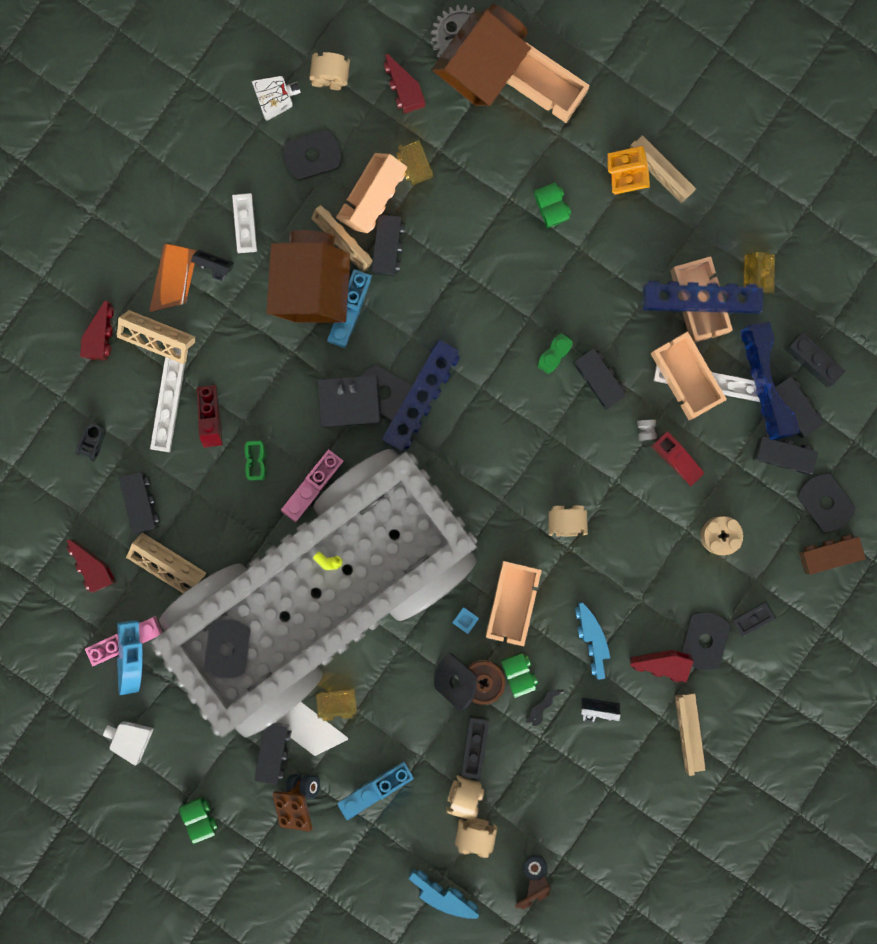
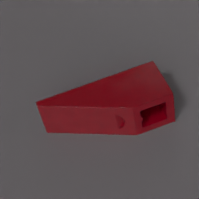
[383,54,425,114]
[80,301,114,360]
[197,385,223,448]
[651,431,704,487]
[67,539,116,593]
[629,650,693,683]

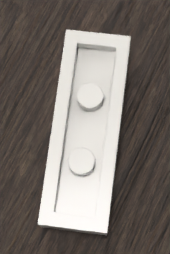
[232,193,257,253]

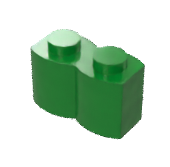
[533,182,571,228]
[537,333,573,374]
[245,441,267,481]
[501,652,538,698]
[179,796,218,844]

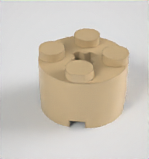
[309,52,350,90]
[548,506,588,536]
[700,517,743,555]
[446,775,484,820]
[455,818,497,858]

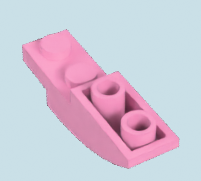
[281,449,344,523]
[85,616,163,666]

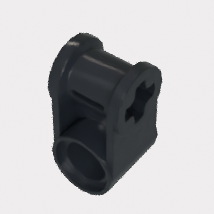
[75,424,106,462]

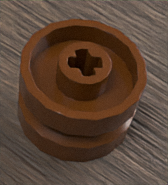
[468,659,505,705]

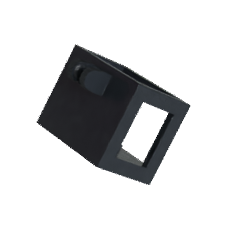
[318,375,382,428]

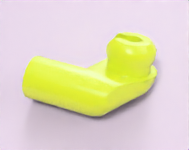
[313,551,342,570]

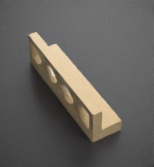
[629,135,696,204]
[117,310,195,364]
[126,533,206,594]
[675,693,706,776]

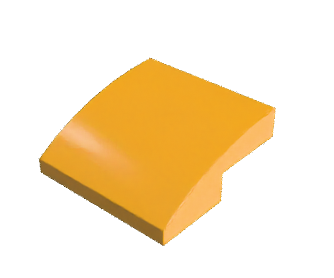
[608,146,650,194]

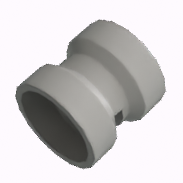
[637,420,658,440]

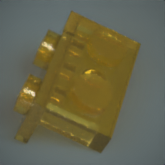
[396,140,433,185]
[744,252,775,293]
[316,688,357,721]

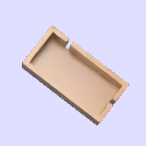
[507,43,590,123]
[336,153,407,233]
[670,257,733,343]
[651,332,727,420]
[485,561,542,646]

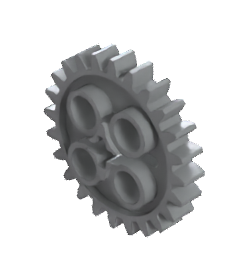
[431,5,474,57]

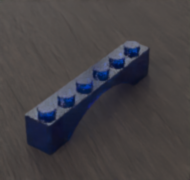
[741,322,800,440]

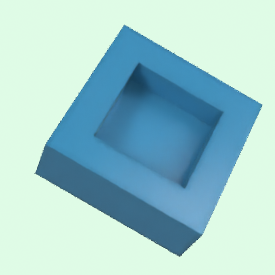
[452,607,479,634]

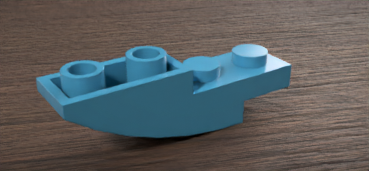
[327,269,372,349]
[575,602,610,680]
[117,620,142,695]
[337,762,414,820]
[409,869,479,919]

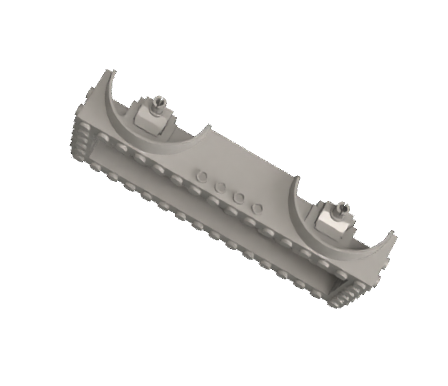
[152,449,477,737]

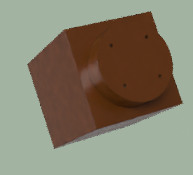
[431,4,531,106]
[266,230,350,323]

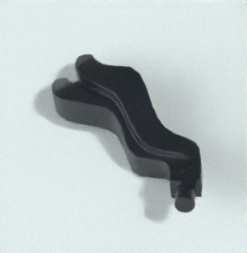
[526,689,564,726]

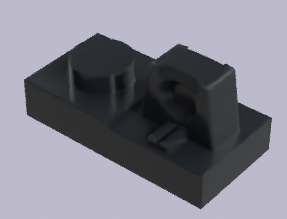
[191,250,234,281]
[732,601,776,637]
[581,698,621,722]

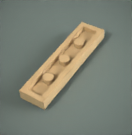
[311,205,373,273]

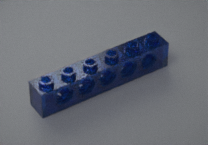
[642,281,763,314]
[382,340,461,452]

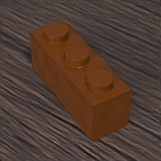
[799,534,866,575]

